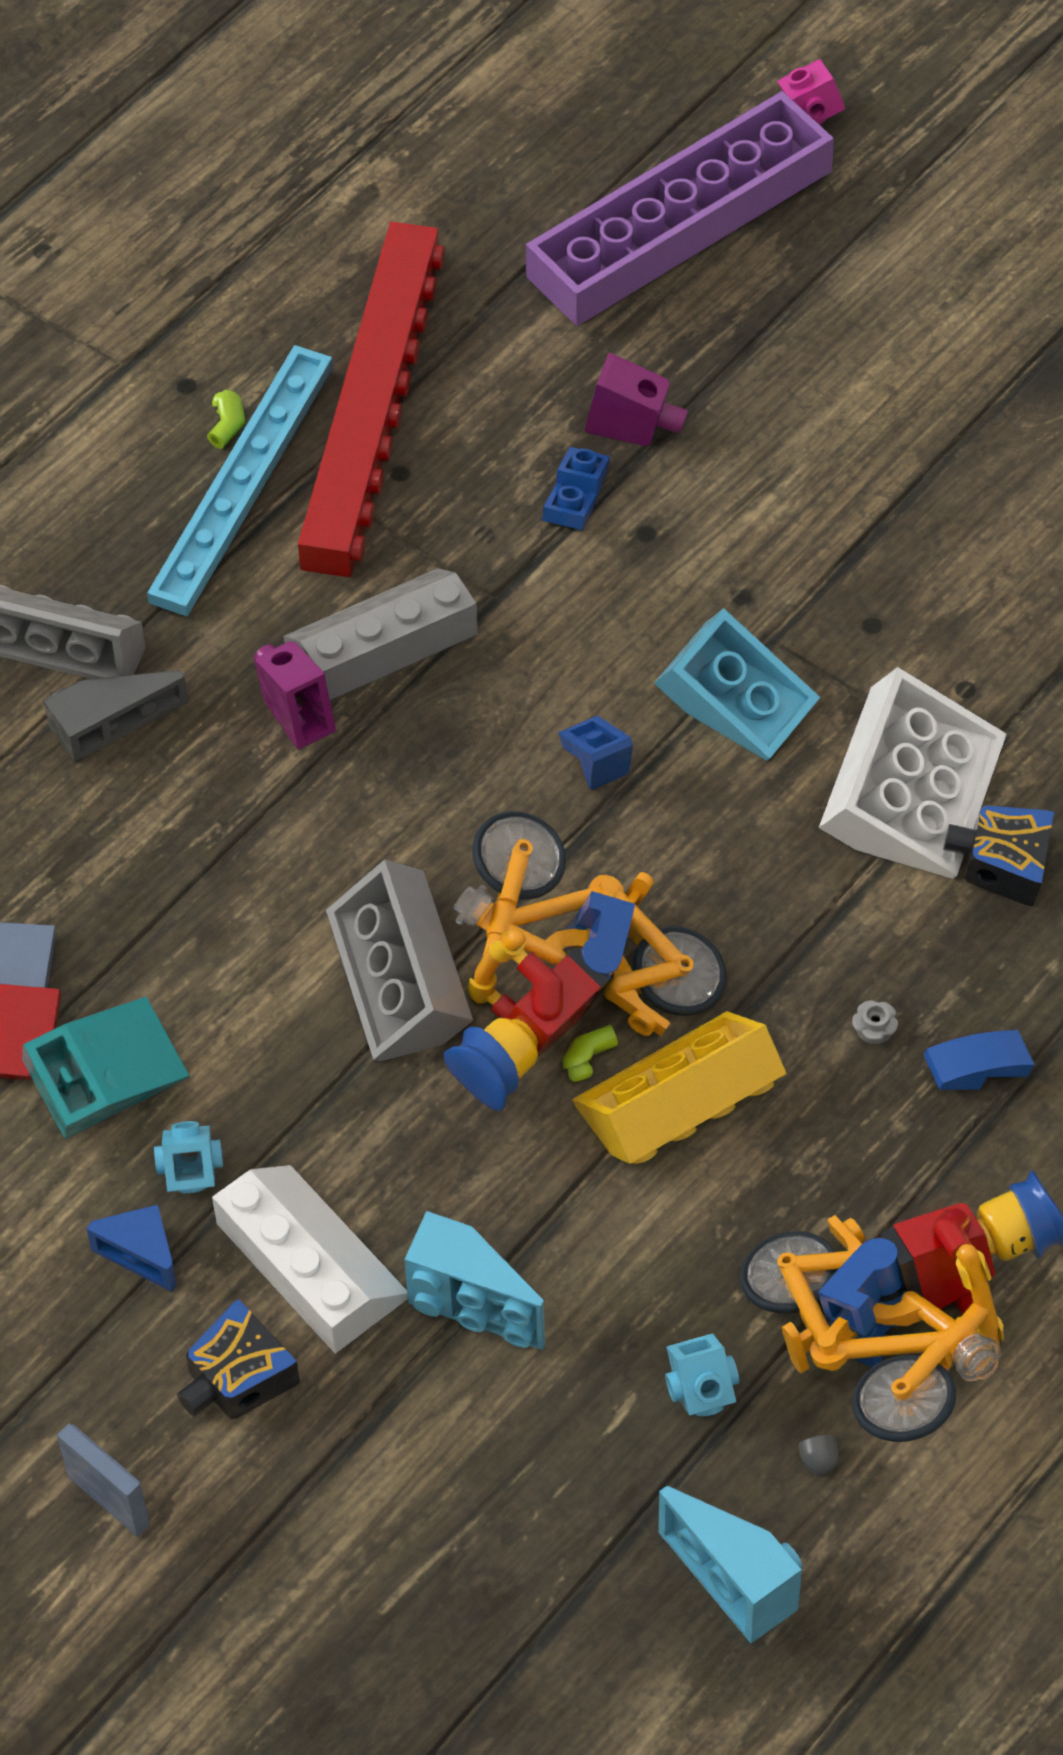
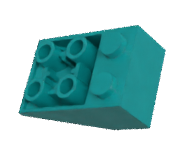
[22,997,190,1140]

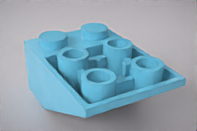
[404,1211,545,1350]

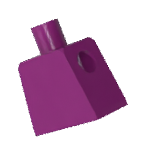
[584,353,688,446]
[254,642,336,750]

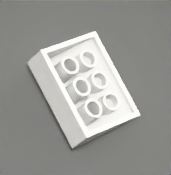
[819,667,1006,879]

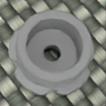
[852,1000,898,1044]

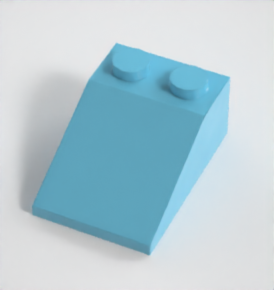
[654,608,820,761]
[659,1486,803,1644]

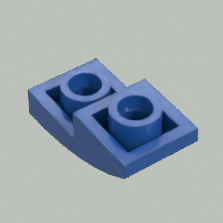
[542,447,610,531]
[924,1030,1035,1090]

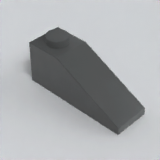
[43,670,188,762]

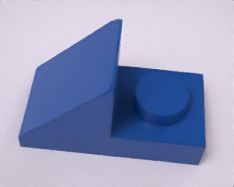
[558,716,633,790]

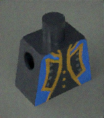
[943,805,1054,906]
[177,1299,300,1419]

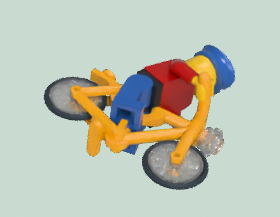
[444,811,726,1111]
[740,1171,1063,1442]

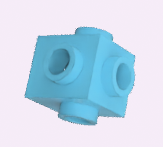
[154,1121,223,1193]
[665,1333,739,1416]

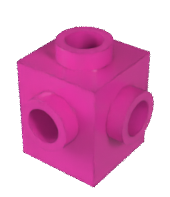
[777,59,846,124]

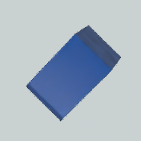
[86,1205,177,1292]

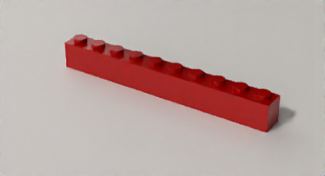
[298,221,445,578]

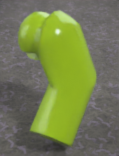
[207,389,246,449]
[562,1025,618,1082]

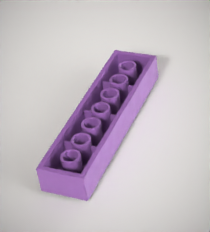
[525,91,834,326]

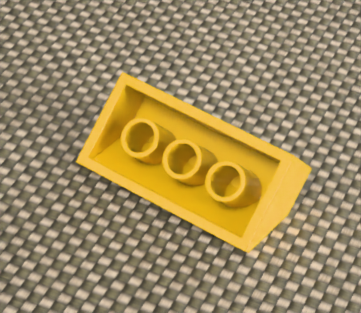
[572,1011,787,1164]

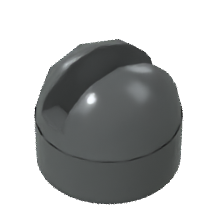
[798,1435,840,1475]

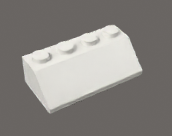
[212,1165,408,1354]

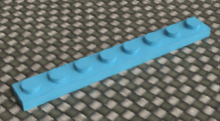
[147,345,333,617]

